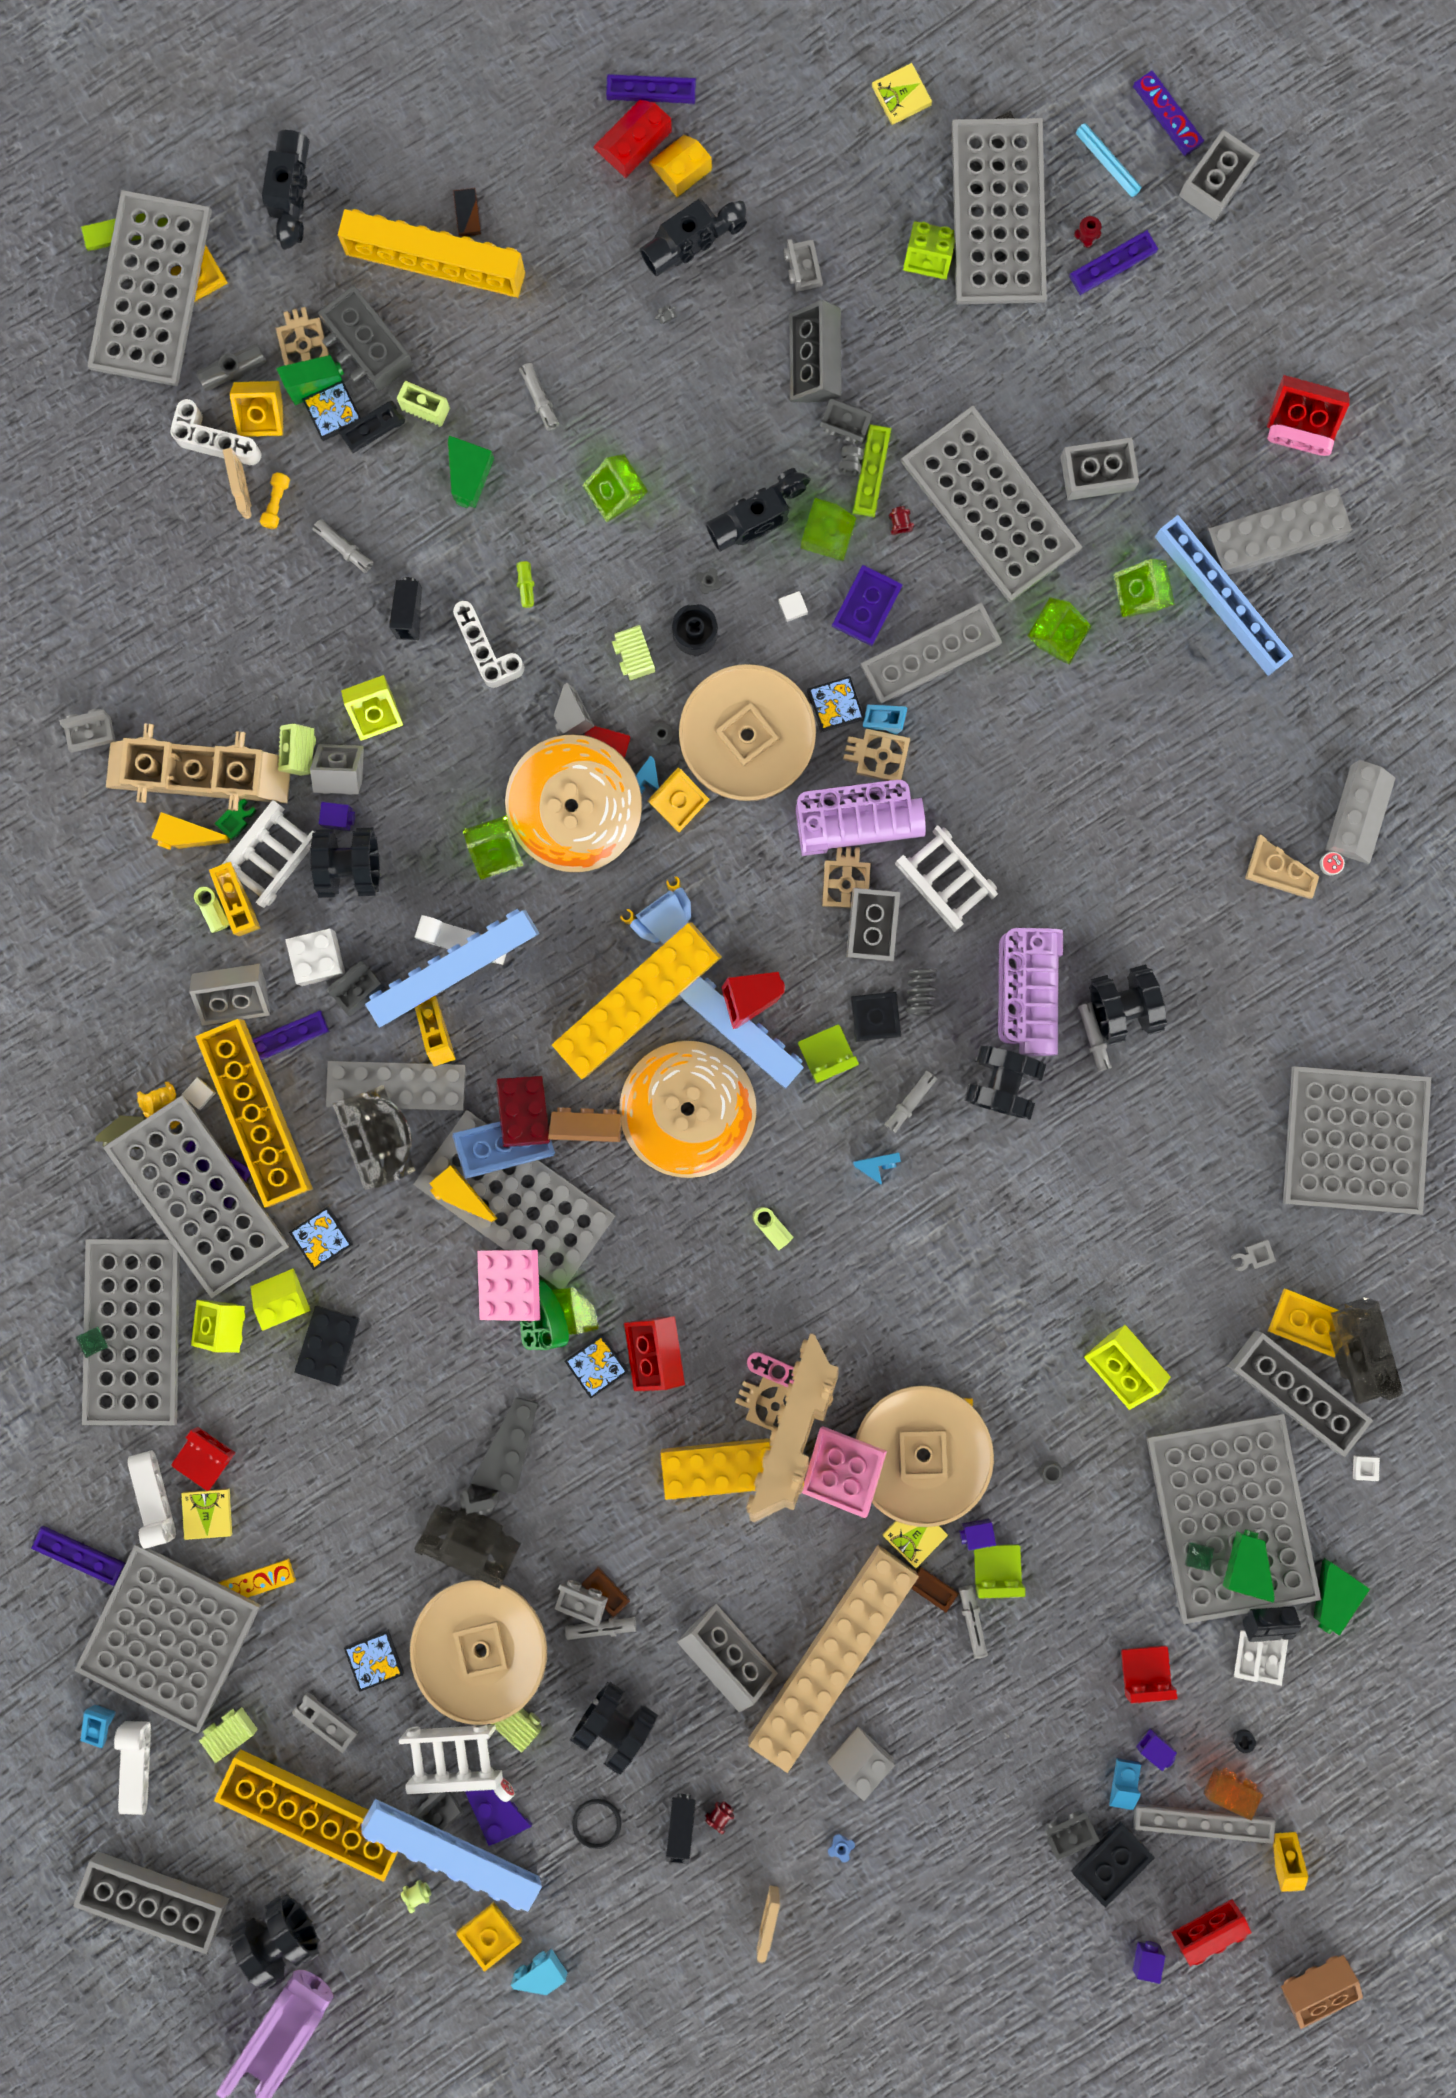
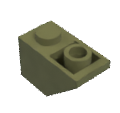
[95,1115,146,1149]

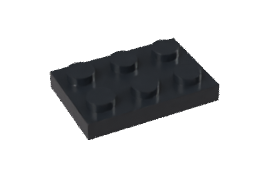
[294,1306,360,1386]
[1071,1821,1155,1908]

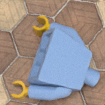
[620,876,691,944]

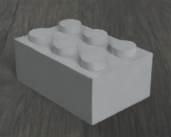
[1179,130,1260,221]
[1060,438,1139,500]
[846,888,900,961]

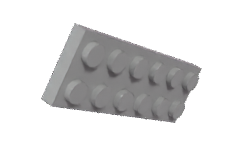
[860,603,1002,705]
[326,1061,466,1111]

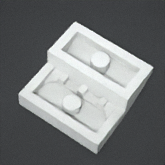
[1234,1630,1288,1686]

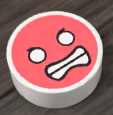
[1320,852,1345,876]
[494,1778,515,1802]

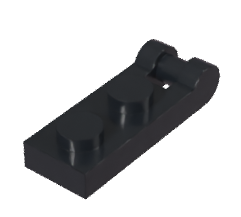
[339,401,405,454]

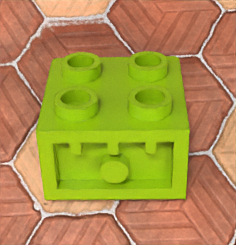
[903,222,955,280]
[798,1025,859,1084]
[974,1544,1026,1598]

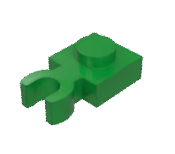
[214,799,257,840]

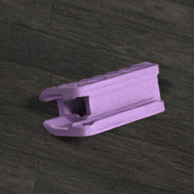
[796,780,925,856]
[998,928,1063,1056]
[215,1970,333,2098]

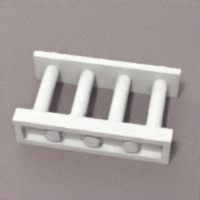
[222,800,315,908]
[895,826,998,932]
[399,1724,503,1794]

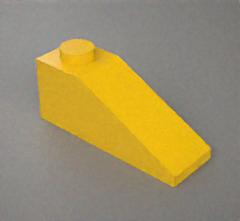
[151,812,231,850]
[209,862,260,937]
[415,995,456,1067]
[429,1165,498,1222]

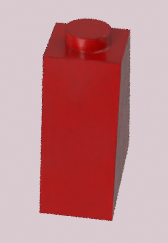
[721,972,785,1029]

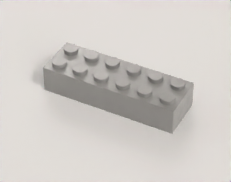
[1202,488,1352,575]
[1227,1331,1373,1457]
[73,1851,229,1954]

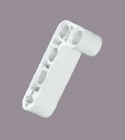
[171,399,261,465]
[453,601,524,688]
[415,915,507,965]
[128,1450,176,1549]
[114,1721,151,1815]

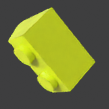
[341,675,403,741]
[250,1268,311,1331]
[191,1300,245,1352]

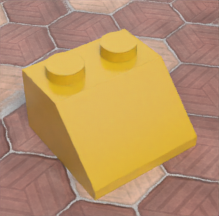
[649,135,712,197]
[230,381,283,437]

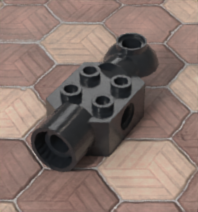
[262,130,310,250]
[640,199,747,277]
[705,468,811,552]

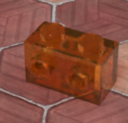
[1203,1768,1263,1821]

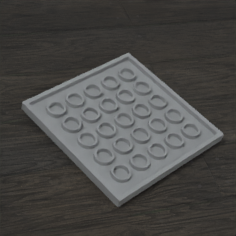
[1283,1066,1431,1215]
[75,1543,261,1734]

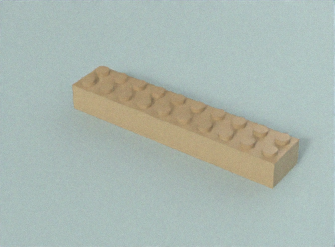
[748,1545,919,1773]

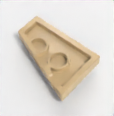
[1245,834,1319,899]

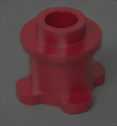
[1074,216,1102,248]
[888,506,915,535]
[705,1801,734,1835]

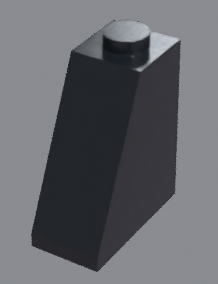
[389,577,422,640]
[665,1794,696,1864]

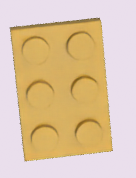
[1268,1289,1351,1358]

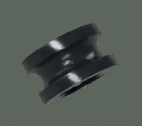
[1233,1729,1256,1753]

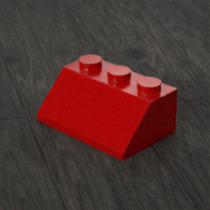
[593,100,672,178]
[1267,375,1350,441]
[624,1316,685,1391]
[1171,1899,1252,1967]

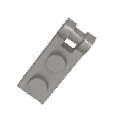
[292,1692,358,1753]

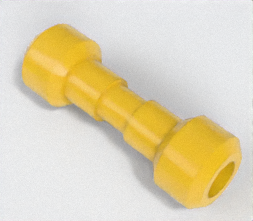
[260,472,290,529]

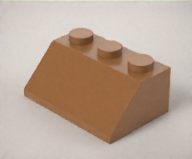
[549,1108,622,1142]
[1281,1955,1363,2029]

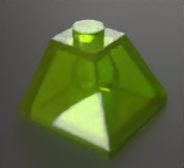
[552,1287,598,1335]

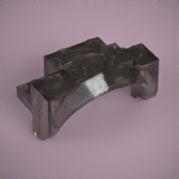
[332,1085,415,1190]
[1329,1297,1403,1404]
[414,1504,521,1589]

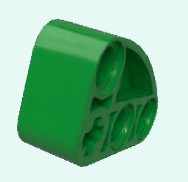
[520,1280,569,1350]

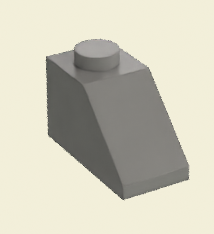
[554,683,594,735]

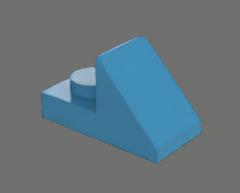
[863,705,907,735]
[636,756,659,795]
[853,1153,901,1184]
[80,1705,116,1748]
[1109,1758,1141,1810]

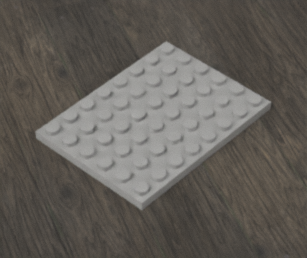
[1146,1413,1321,1624]

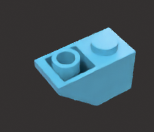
[511,1949,567,1995]

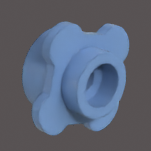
[828,1834,855,1862]

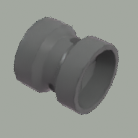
[838,446,864,476]

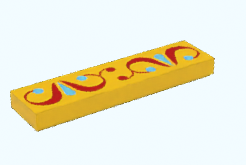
[217,1558,296,1598]

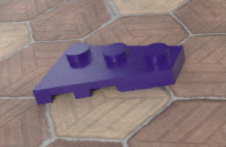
[465,1770,532,1846]

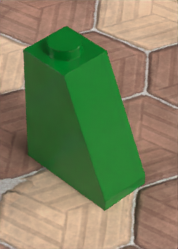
[276,355,344,406]
[448,436,494,508]
[1223,1529,1275,1603]
[1313,1558,1370,1636]

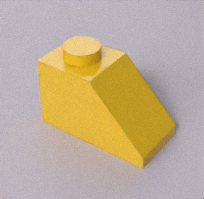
[1273,1832,1308,1892]

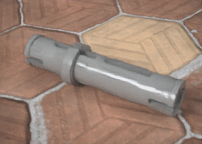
[519,363,559,431]
[313,519,373,573]
[1078,1002,1112,1072]
[884,1071,938,1133]
[959,1585,988,1659]
[565,1617,637,1641]

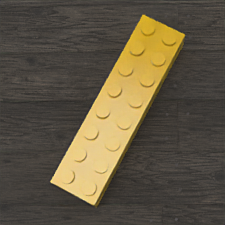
[338,209,525,298]
[552,922,722,1080]
[195,1019,313,1208]
[214,1749,398,1882]

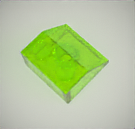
[582,454,648,522]
[800,498,856,561]
[1114,558,1175,618]
[1027,597,1092,665]
[463,816,523,880]

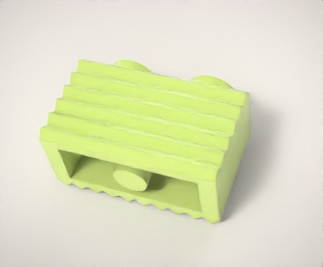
[397,381,450,427]
[612,625,655,680]
[278,724,316,776]
[199,1707,258,1763]
[491,1708,542,1753]

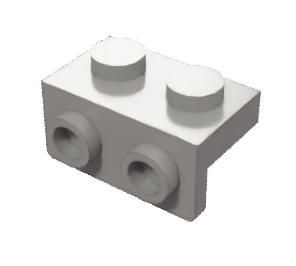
[783,239,823,292]
[59,709,116,753]
[555,1580,608,1626]

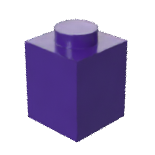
[319,802,355,831]
[959,1518,996,1550]
[1136,1729,1177,1772]
[1132,1941,1166,1984]

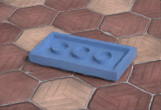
[452,1121,555,1179]

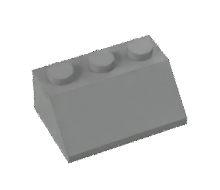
[189,964,270,1026]

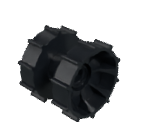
[310,827,380,898]
[1089,964,1167,1046]
[964,1045,1047,1120]
[570,1681,658,1775]
[229,1893,320,1992]

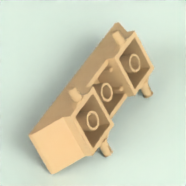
[106,724,291,811]
[746,1334,839,1522]

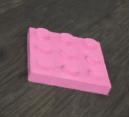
[477,1250,540,1321]
[802,1426,887,1518]

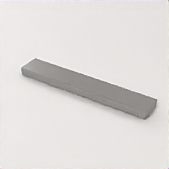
[1133,1804,1276,1844]

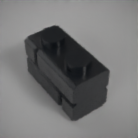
[1243,1606,1301,1642]

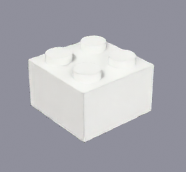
[285,929,345,986]

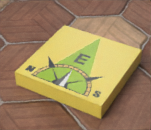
[872,63,932,125]
[181,1488,232,1540]
[882,1520,948,1568]

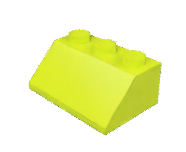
[1084,1325,1171,1410]

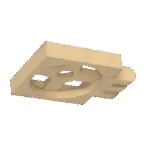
[276,307,329,365]
[223,448,252,519]
[843,729,910,781]
[822,846,870,908]
[735,1377,787,1431]
[757,1885,780,1963]

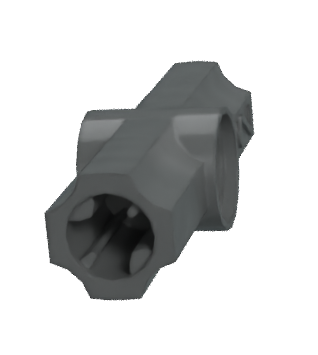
[196,343,267,391]

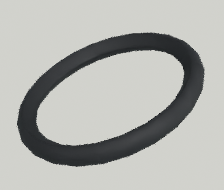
[572,1799,622,1849]

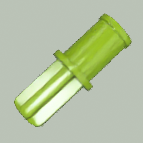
[516,561,535,608]

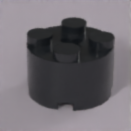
[672,604,718,656]

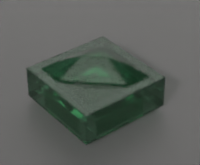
[76,1327,108,1358]
[1185,1542,1214,1571]

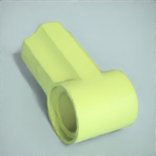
[194,887,230,933]
[752,1207,794,1250]

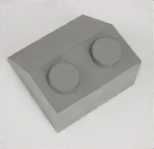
[310,744,364,795]
[827,1726,895,1801]

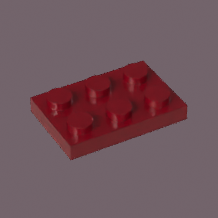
[496,1076,550,1147]

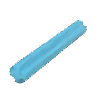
[1076,123,1141,197]

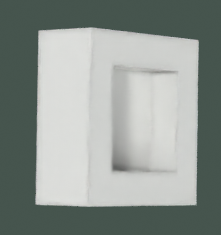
[778,591,808,622]
[182,1077,216,1110]
[1353,1455,1380,1481]

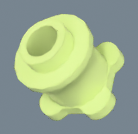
[401,1880,431,1913]

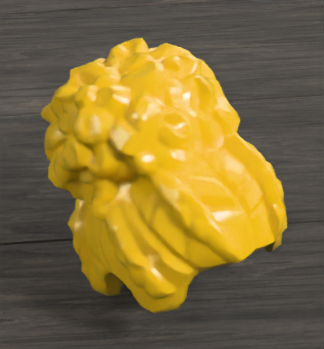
[137,1082,180,1130]

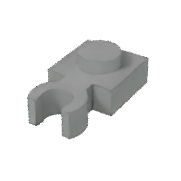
[1231,1239,1276,1271]

